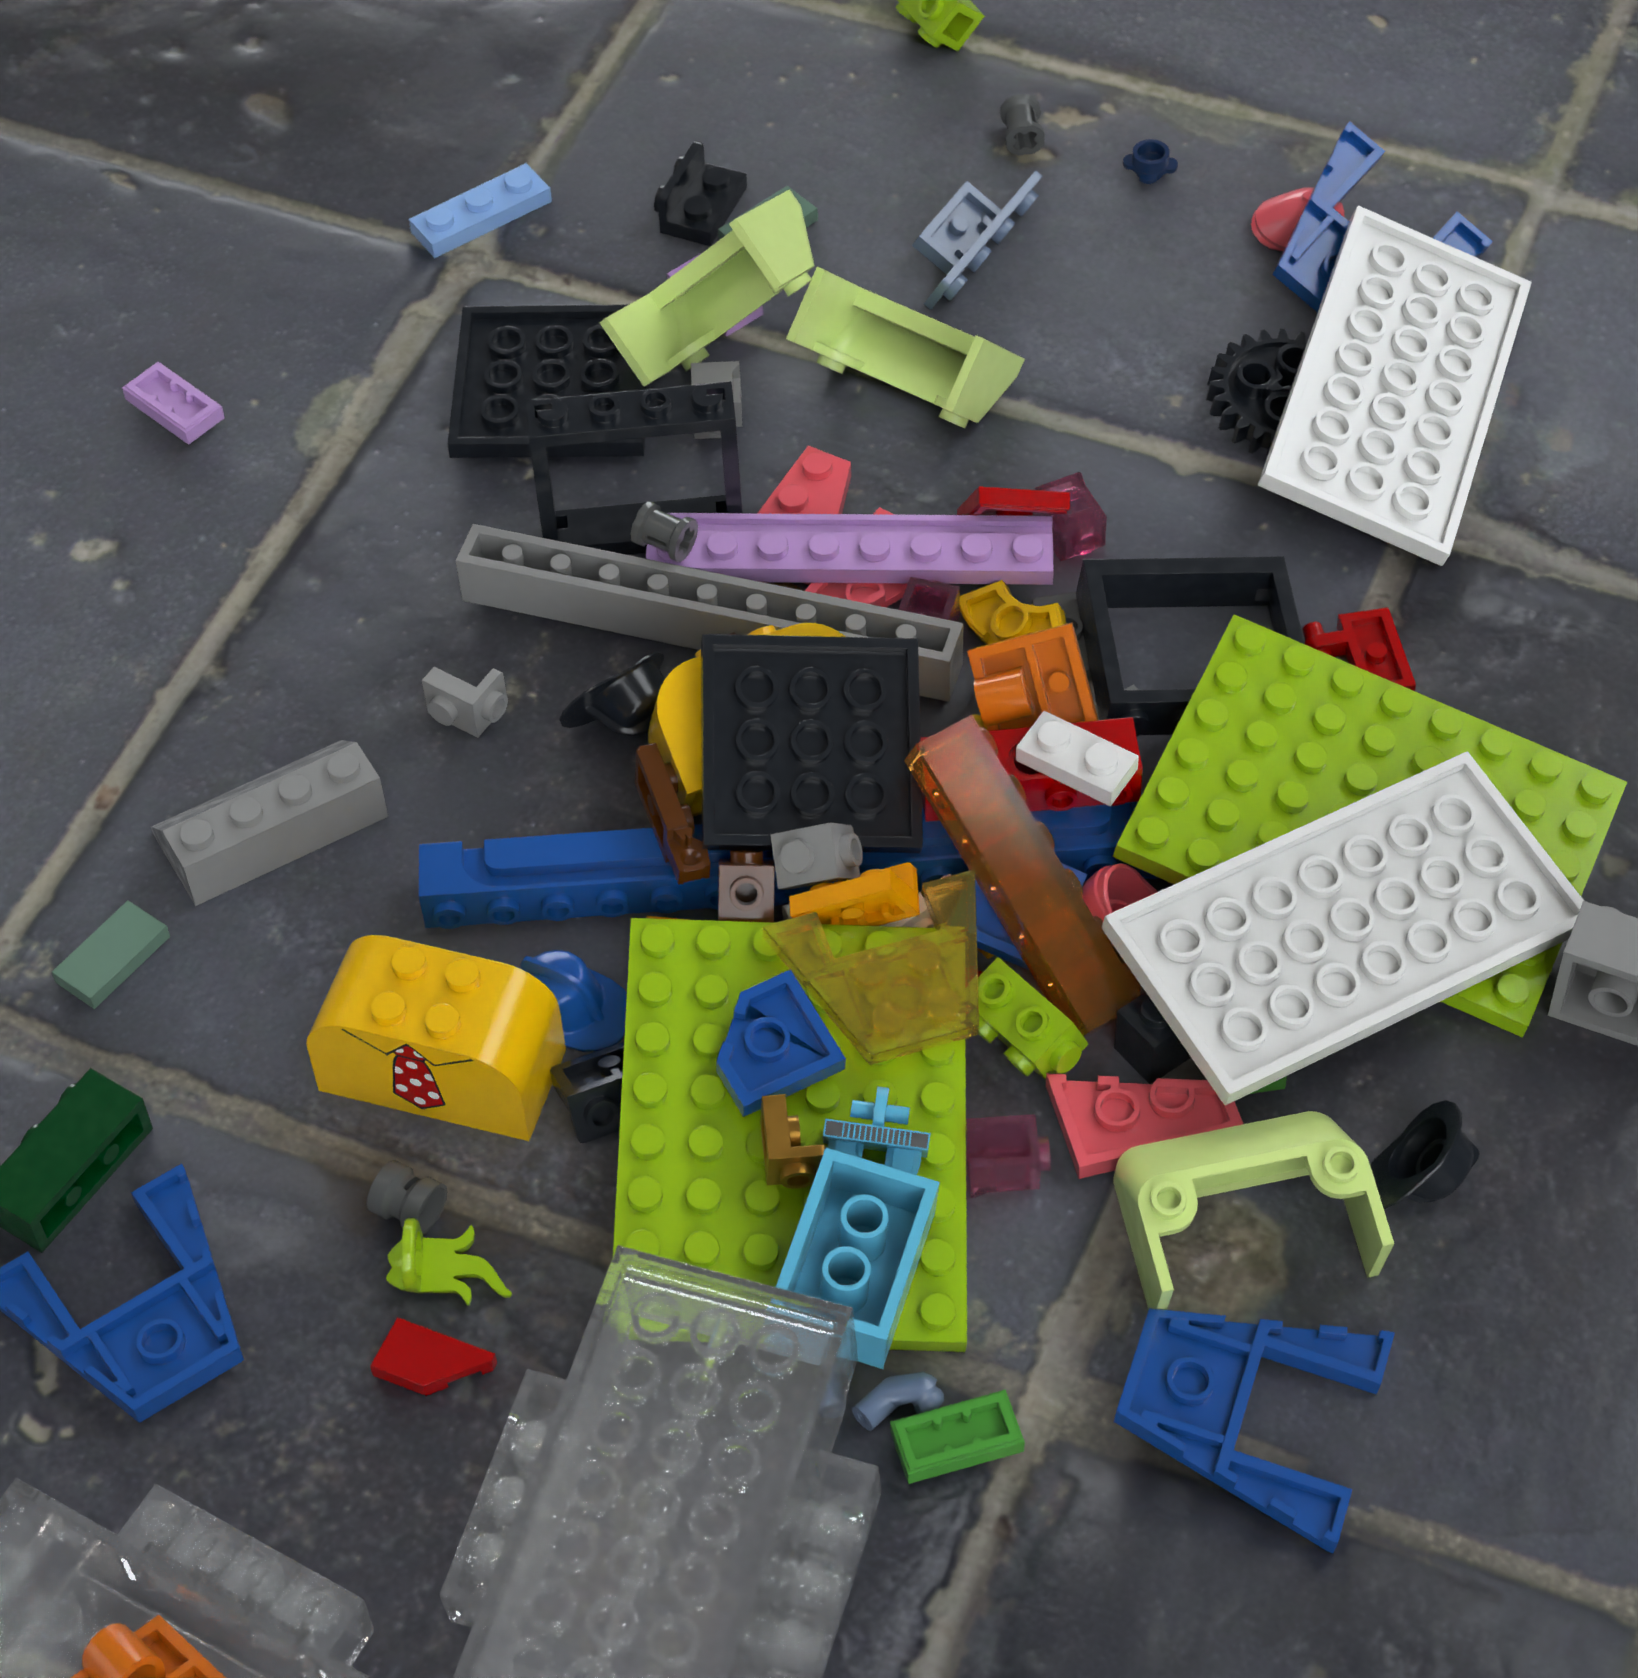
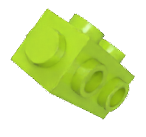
[895,0,985,51]
[965,957,1089,1081]

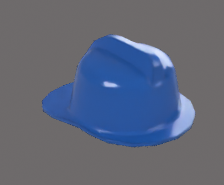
[520,950,627,1052]

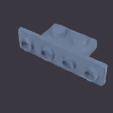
[912,170,1043,310]

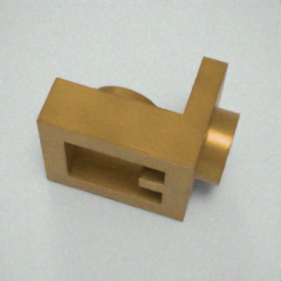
[760,1094,826,1189]

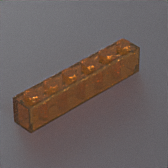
[904,715,1141,1038]

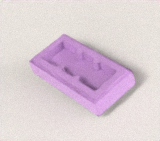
[122,362,225,445]

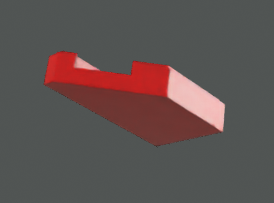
[370,1317,497,1396]

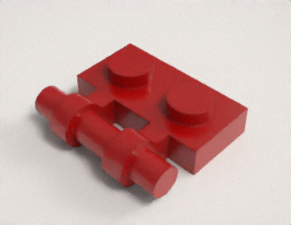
[1302,607,1416,691]

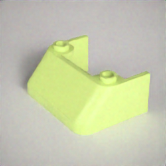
[600,189,815,387]
[786,267,1025,428]
[1114,1111,1394,1310]

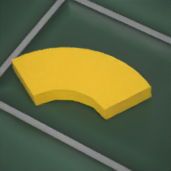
[956,580,1067,645]

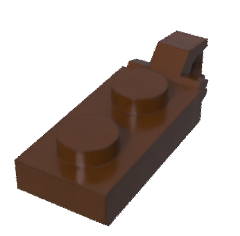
[635,743,711,885]

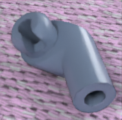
[852,1371,945,1431]

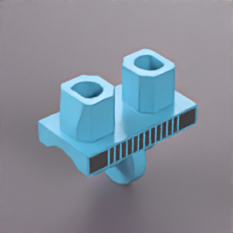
[823,1086,930,1175]

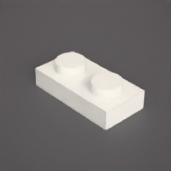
[1016,711,1139,806]

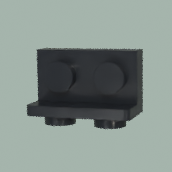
[654,141,747,246]
[550,1042,624,1143]

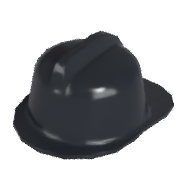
[559,651,665,736]
[1370,1100,1480,1209]

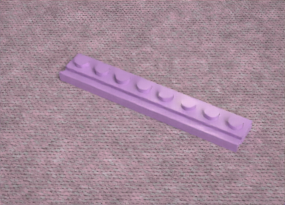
[646,513,1054,585]

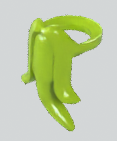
[386,1218,512,1306]

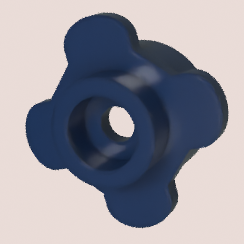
[1123,139,1178,184]

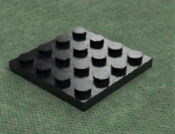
[447,304,649,458]
[701,634,923,853]

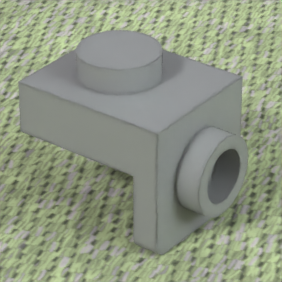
[422,667,508,738]
[770,822,863,890]

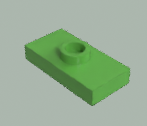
[890,1389,1025,1484]

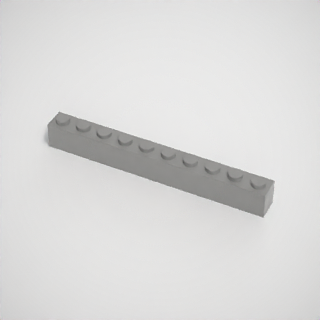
[456,524,963,702]

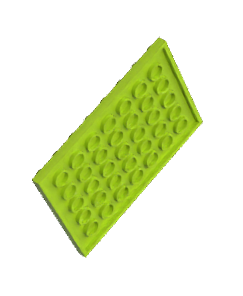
[1113,614,1627,1038]
[609,918,967,1352]

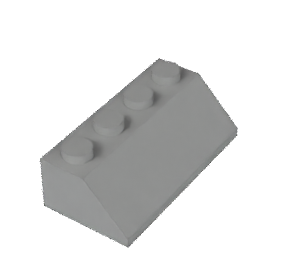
[151,740,388,906]

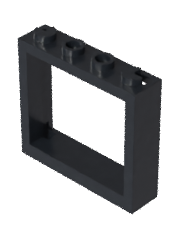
[526,382,742,555]
[1076,556,1305,737]

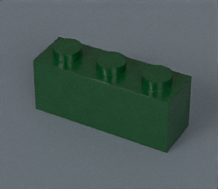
[0,1068,153,1253]

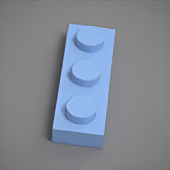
[409,163,552,258]

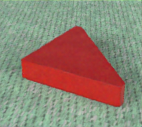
[957,486,1070,516]

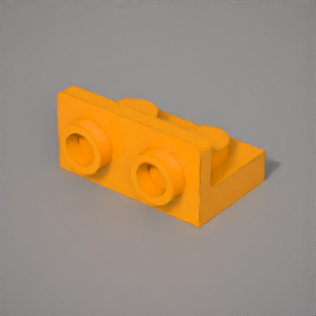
[789,862,920,926]

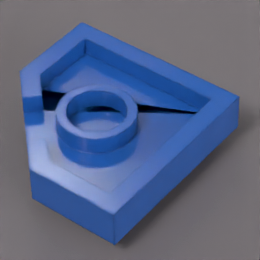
[716,969,846,1117]

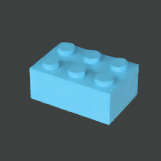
[768,1147,940,1369]

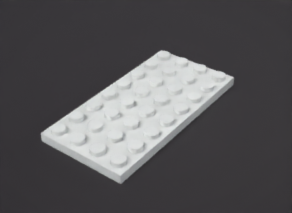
[1258,206,1532,566]
[1101,751,1584,1106]

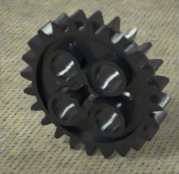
[1206,329,1307,456]

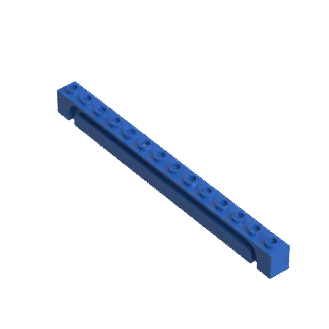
[419,793,1159,929]

